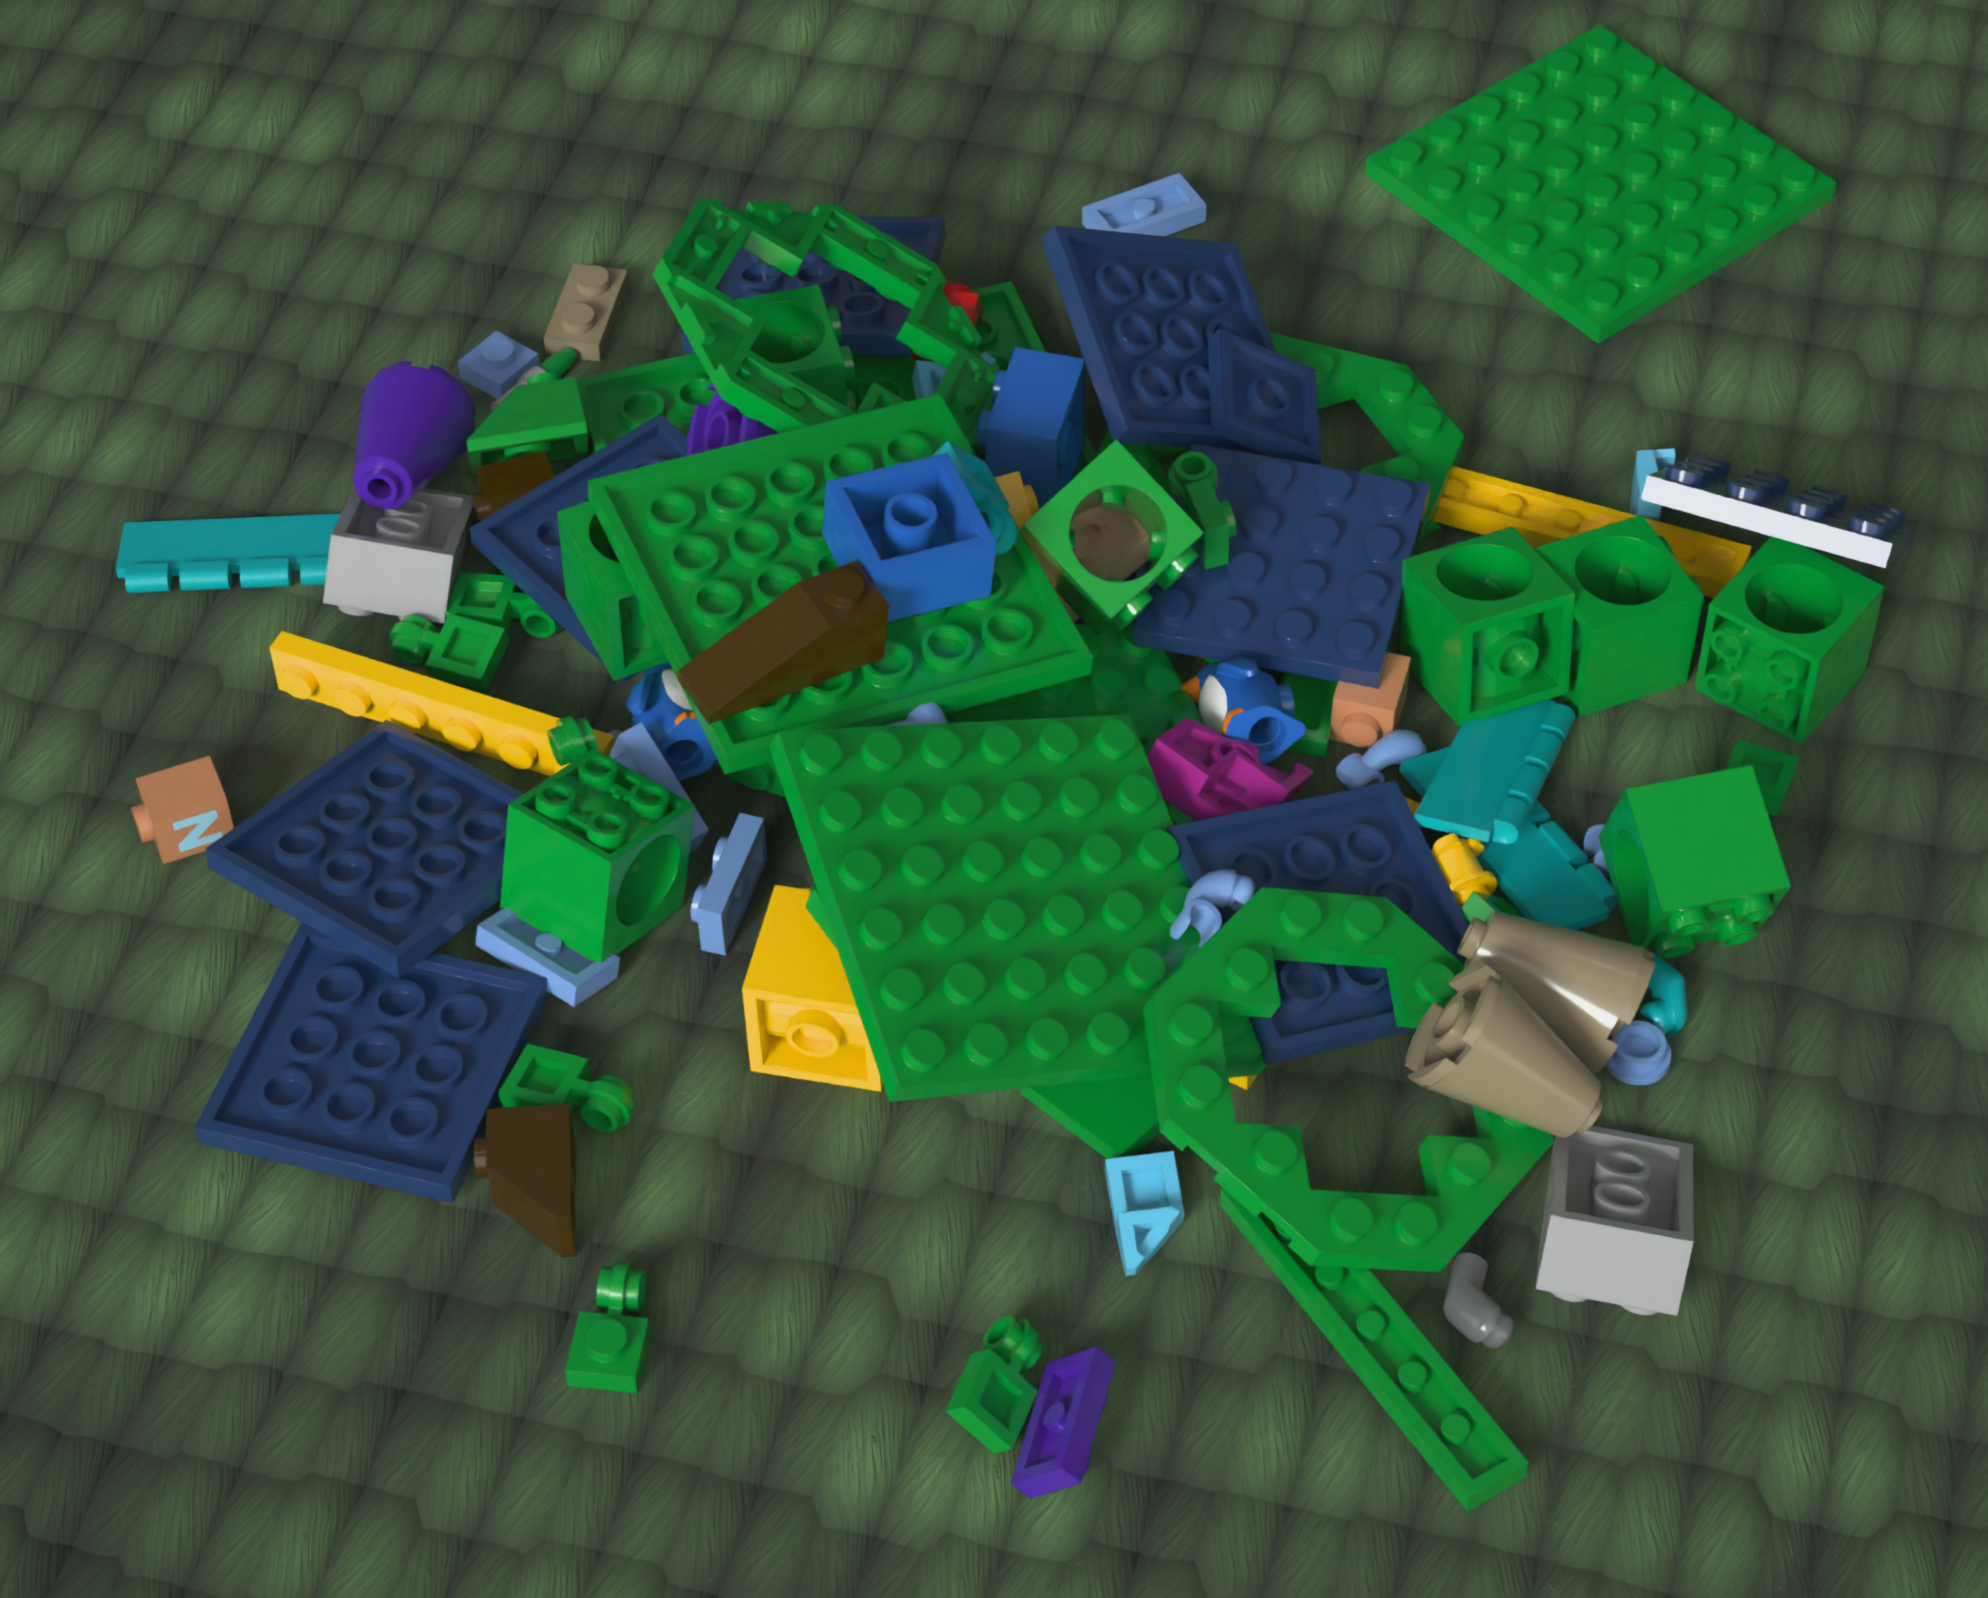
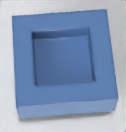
[458,331,540,399]

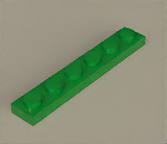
[1220,1189,1529,1512]

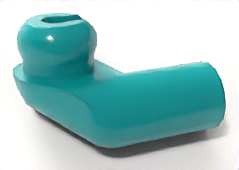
[1639,949,1687,1036]

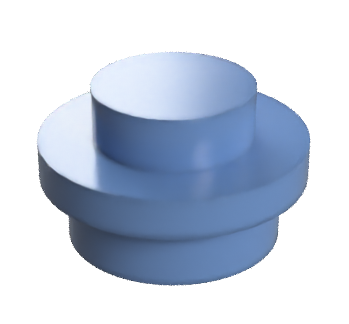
[1605,1021,1671,1085]

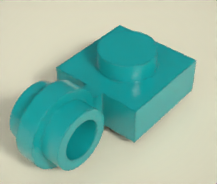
[932,441,1017,556]

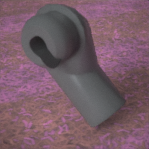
[1443,1253,1514,1349]

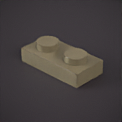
[544,263,629,362]

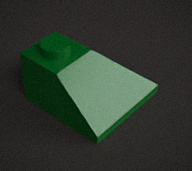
[466,372,588,476]

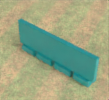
[116,514,341,593]
[1414,700,1575,845]
[1399,747,1618,930]

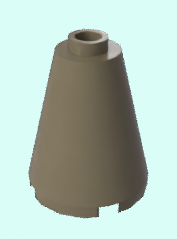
[1457,911,1655,1074]
[1405,962,1603,1138]

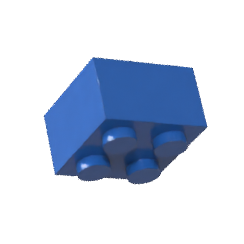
[977,347,1086,510]
[822,453,997,622]

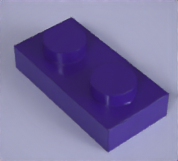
[1011,1346,1116,1499]

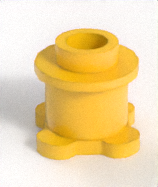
[1431,834,1498,908]

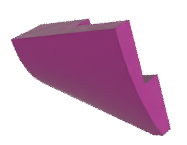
[1147,718,1314,821]

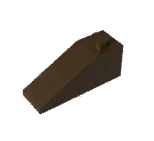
[678,561,889,724]

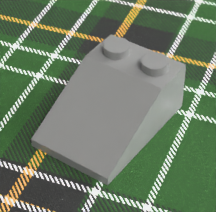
[323,486,474,624]
[1536,1126,1694,1316]

